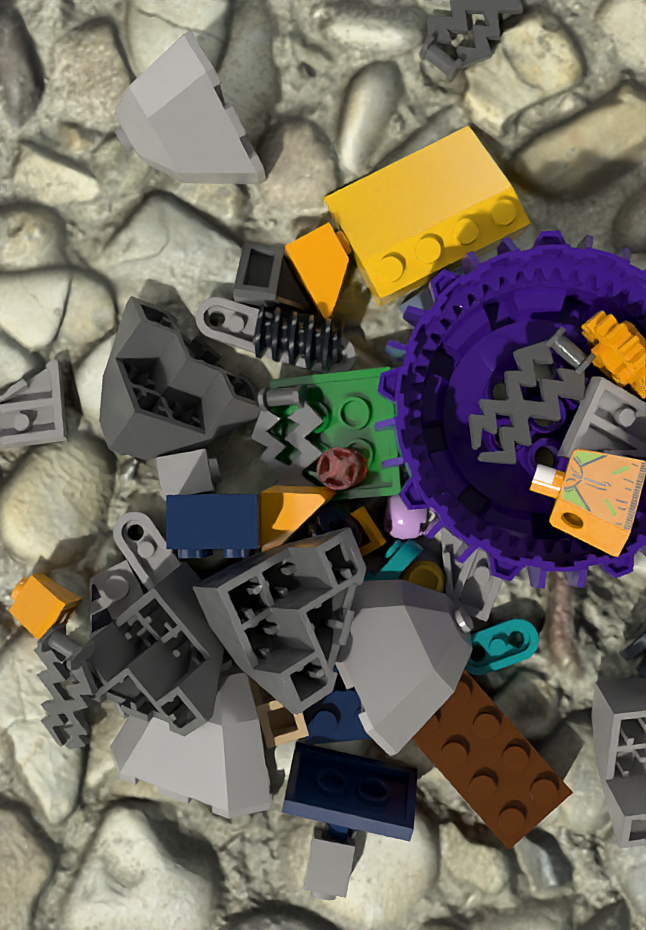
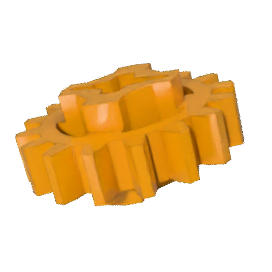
[581,310,646,399]

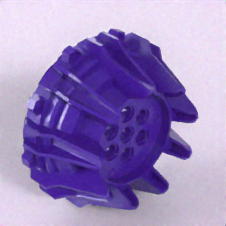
[374,230,646,589]

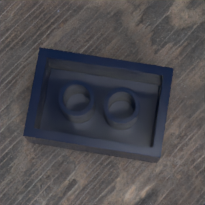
[166,494,261,558]

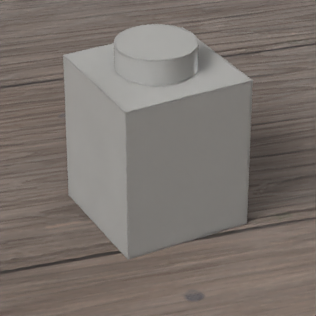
[156,449,222,500]
[304,828,356,900]

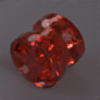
[317,447,367,490]

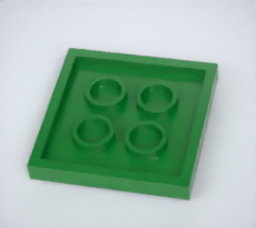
[269,366,404,500]

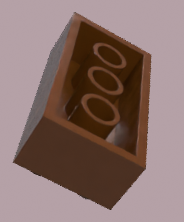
[411,669,573,850]

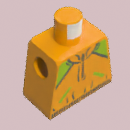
[530,448,646,557]

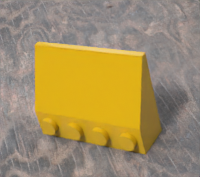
[323,125,531,308]

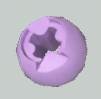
[384,495,427,540]

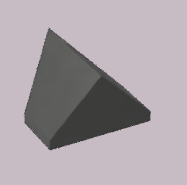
[233,243,318,315]

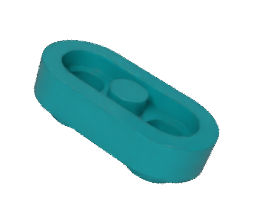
[363,539,423,581]
[464,618,539,675]

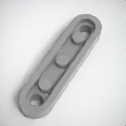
[195,297,356,374]
[113,512,182,591]

